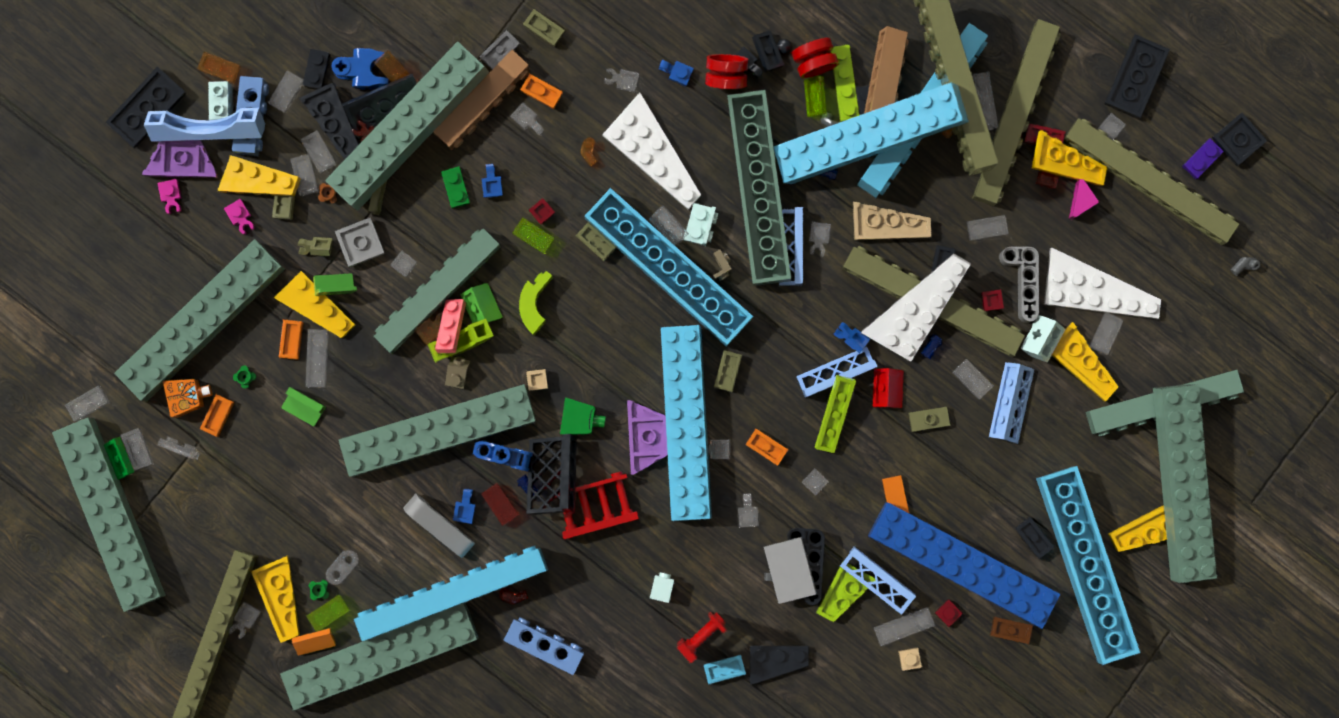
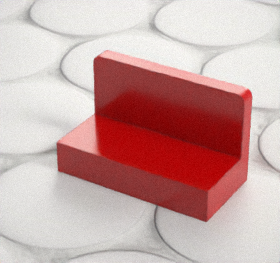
[873,368,903,408]

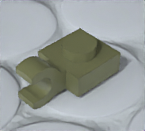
[298,237,333,256]

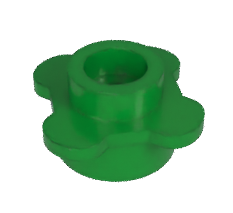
[233,365,256,388]
[309,580,329,600]

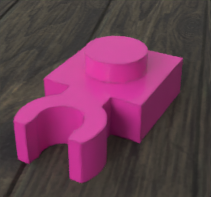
[158,179,182,215]
[224,199,255,235]

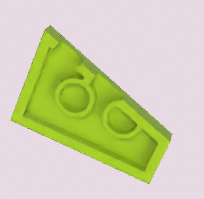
[816,564,875,622]

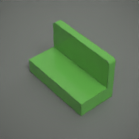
[313,273,357,296]
[460,283,502,323]
[282,387,326,426]

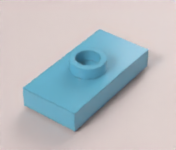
[704,655,746,684]

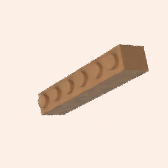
[864,26,908,114]
[433,50,530,150]

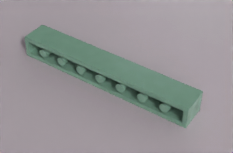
[374,228,501,354]
[1086,370,1244,436]

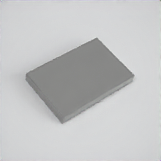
[764,537,817,604]

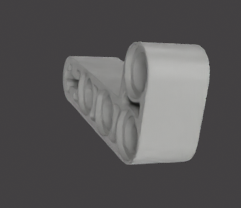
[999,247,1039,323]
[403,493,475,558]

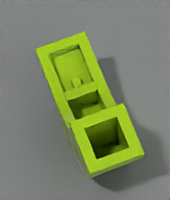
[519,271,553,336]
[428,319,493,363]

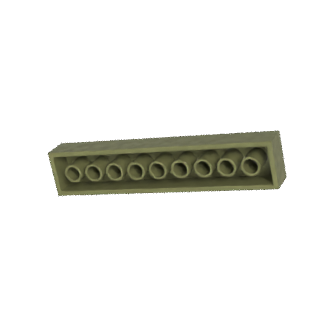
[913,0,998,176]

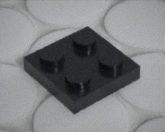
[1212,113,1267,166]

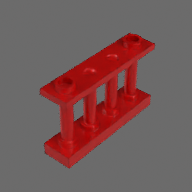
[555,471,639,539]
[677,611,726,663]

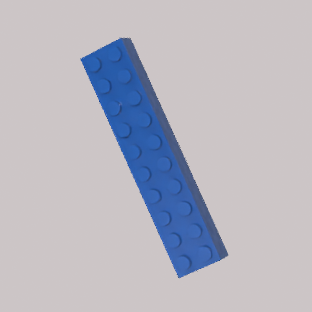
[868,502,1060,629]

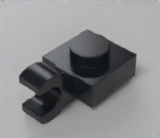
[735,47,763,79]

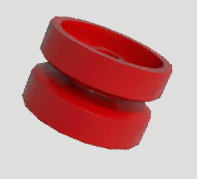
[791,38,839,79]
[705,54,748,89]

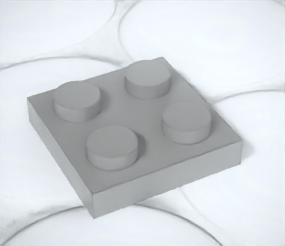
[335,218,385,268]

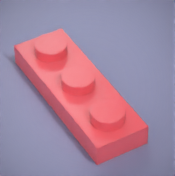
[435,299,466,353]

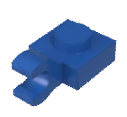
[659,60,694,87]
[482,164,503,198]
[834,322,870,353]
[453,489,476,524]

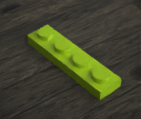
[831,45,859,122]
[815,375,856,453]

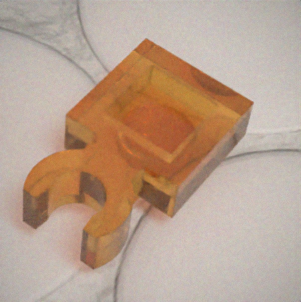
[415,312,443,345]

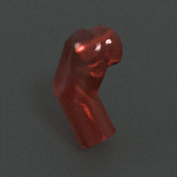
[499,587,529,604]

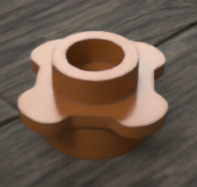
[318,183,337,203]

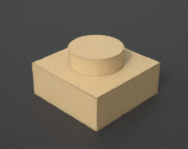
[526,369,548,391]
[898,648,922,671]

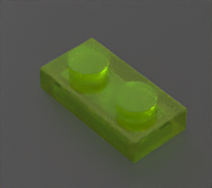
[804,76,827,118]
[512,217,555,255]
[307,595,350,632]

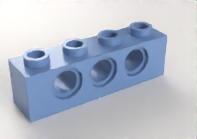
[232,76,269,156]
[503,617,584,675]

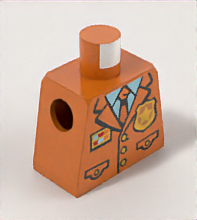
[163,379,212,418]

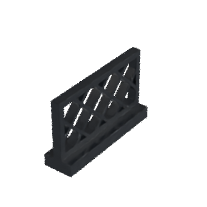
[527,434,577,515]

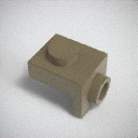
[713,250,732,281]
[445,357,470,389]

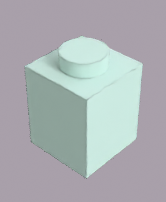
[650,572,674,603]

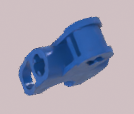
[332,48,390,90]
[473,441,533,472]

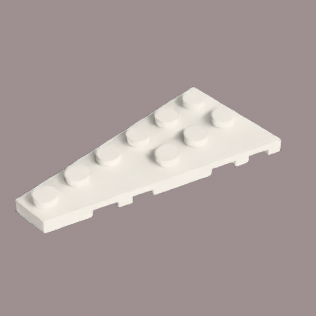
[603,93,701,210]
[1044,247,1161,319]
[861,254,971,361]

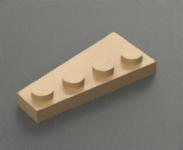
[853,201,931,240]

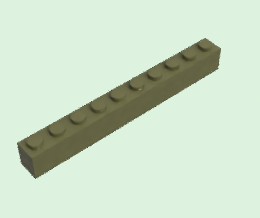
[972,19,1061,206]
[1064,118,1239,245]
[842,246,1025,357]
[173,550,258,718]

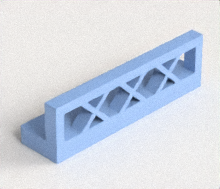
[779,207,803,286]
[797,347,877,398]
[989,362,1034,444]
[840,546,916,614]

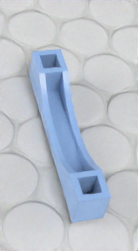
[144,108,265,141]

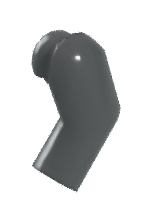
[821,112,840,127]
[1230,257,1260,276]

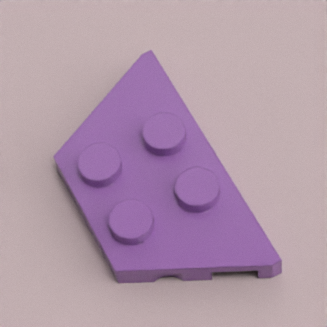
[142,140,218,178]
[627,400,668,475]

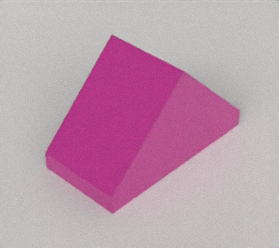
[1069,179,1099,220]

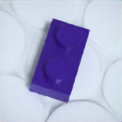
[1182,138,1224,179]

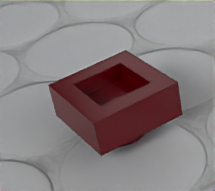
[529,198,556,225]
[981,289,1004,311]
[935,599,963,627]

